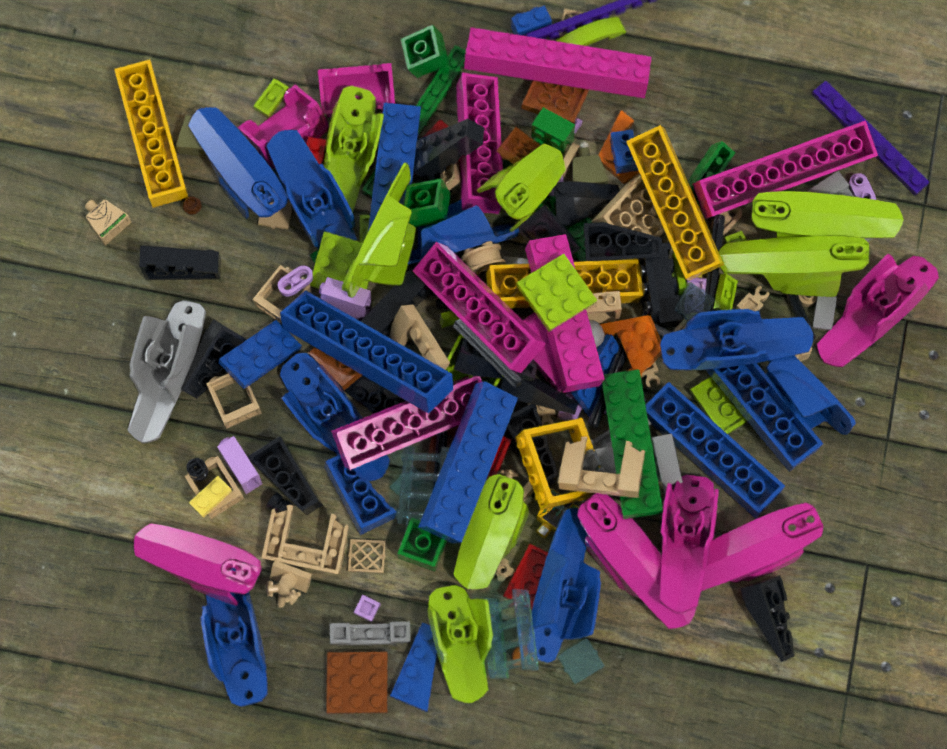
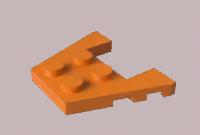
[599,110,640,184]
[600,315,661,377]

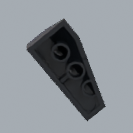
[547,181,620,226]
[584,222,663,261]
[181,319,247,399]
[454,338,537,381]
[342,375,406,413]
[741,575,795,662]

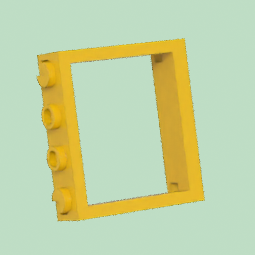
[515,418,601,510]

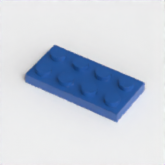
[218,320,302,389]

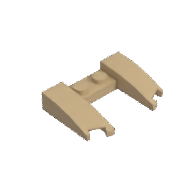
[389,305,450,370]
[558,436,645,498]
[261,505,349,575]

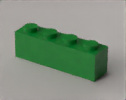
[688,141,735,207]

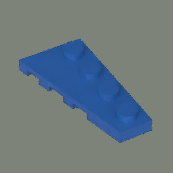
[571,334,619,417]
[390,622,437,712]

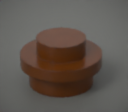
[183,197,202,215]

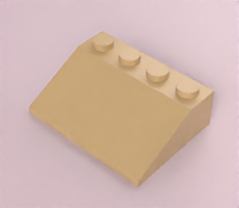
[591,173,665,237]

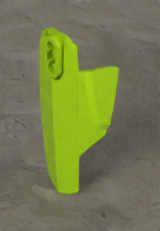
[323,86,384,212]
[342,162,416,298]
[752,191,904,238]
[718,236,870,297]

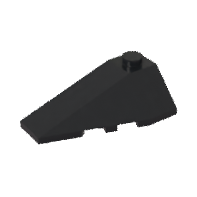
[501,377,578,415]

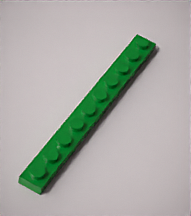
[362,45,466,198]

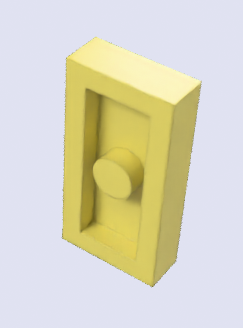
[189,476,232,518]

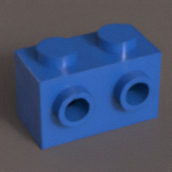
[511,6,552,36]
[610,129,638,174]

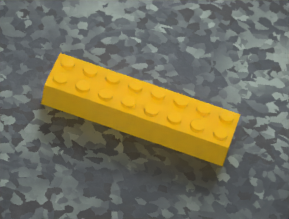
[114,60,188,208]
[626,125,724,281]
[486,259,643,308]

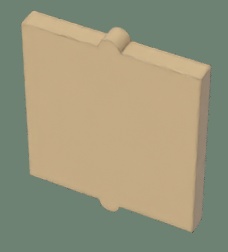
[258,199,293,230]

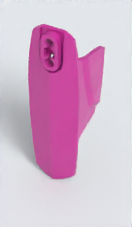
[817,254,939,367]
[660,475,719,614]
[577,493,696,629]
[701,503,823,591]
[134,523,261,606]

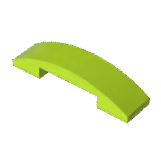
[557,17,626,46]

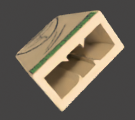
[85,200,131,246]

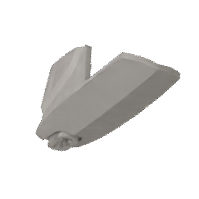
[128,300,206,443]

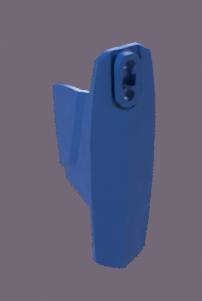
[188,107,288,219]
[267,130,358,250]
[408,199,519,264]
[660,309,813,370]
[280,353,390,482]
[766,356,856,435]
[525,507,601,663]
[201,568,268,707]

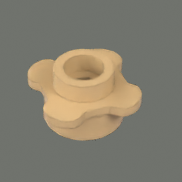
[495,559,514,582]

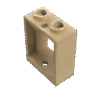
[252,265,312,325]
[586,291,622,324]
[206,373,262,429]
[184,456,244,519]

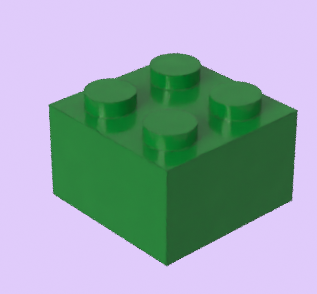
[401,25,449,78]
[531,107,575,156]
[404,178,450,227]
[397,517,447,572]

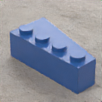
[325,455,396,535]

